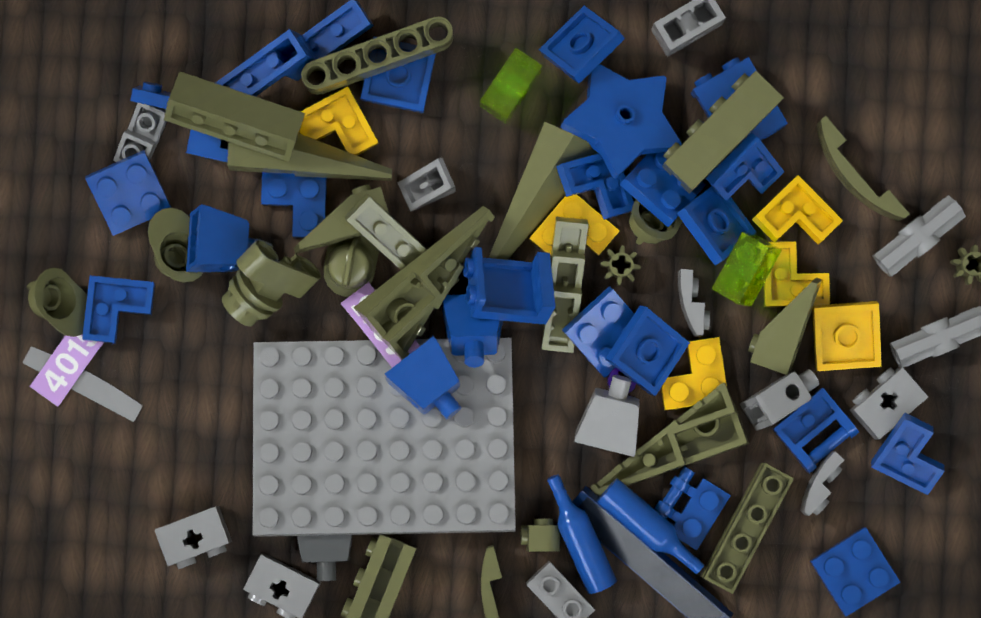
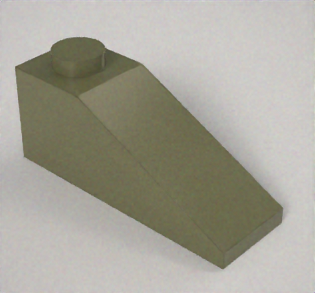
[293,185,389,254]
[748,277,822,375]

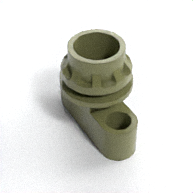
[222,239,321,327]

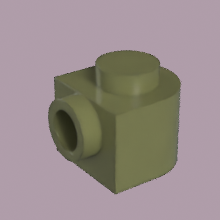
[520,519,560,552]

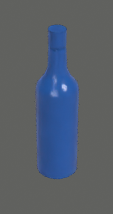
[547,474,617,594]
[596,478,705,574]

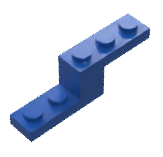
[216,0,374,97]
[130,82,282,175]

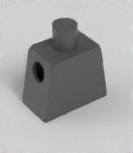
[297,535,353,581]

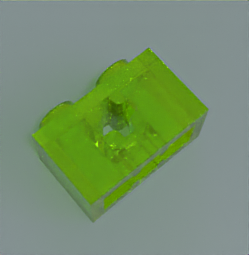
[480,48,543,124]
[712,232,782,306]

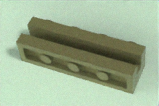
[164,71,305,162]
[662,71,784,194]
[700,463,794,594]
[340,534,417,618]

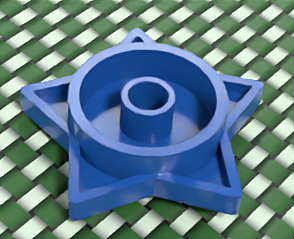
[561,64,682,179]

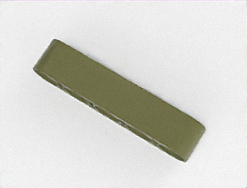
[301,16,453,95]

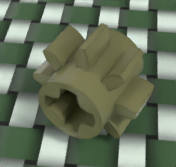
[950,244,981,285]
[600,245,641,286]

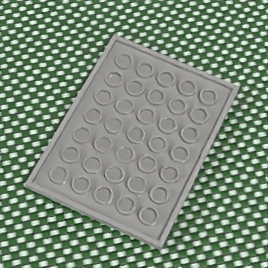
[253,338,516,537]

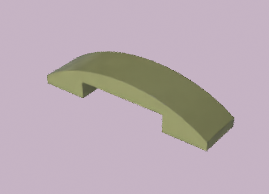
[816,116,910,221]
[481,545,502,618]

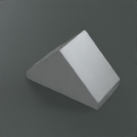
[397,157,456,212]

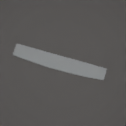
[22,347,142,422]

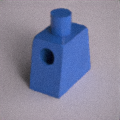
[186,204,257,272]
[442,294,503,368]
[385,336,462,420]

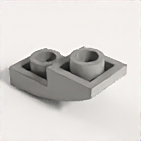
[113,103,167,162]
[678,269,710,337]
[800,451,844,516]

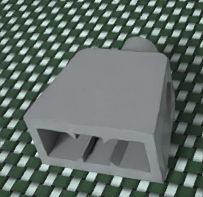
[740,369,819,431]
[574,375,639,457]

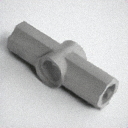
[873,195,966,277]
[890,306,981,368]

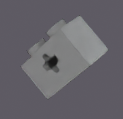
[651,0,726,57]
[849,367,928,440]
[154,506,232,570]
[243,553,321,618]
[526,561,595,618]

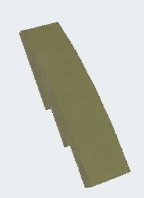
[541,216,589,353]

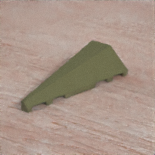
[489,122,598,260]
[227,134,392,181]
[353,206,495,360]
[591,383,749,496]

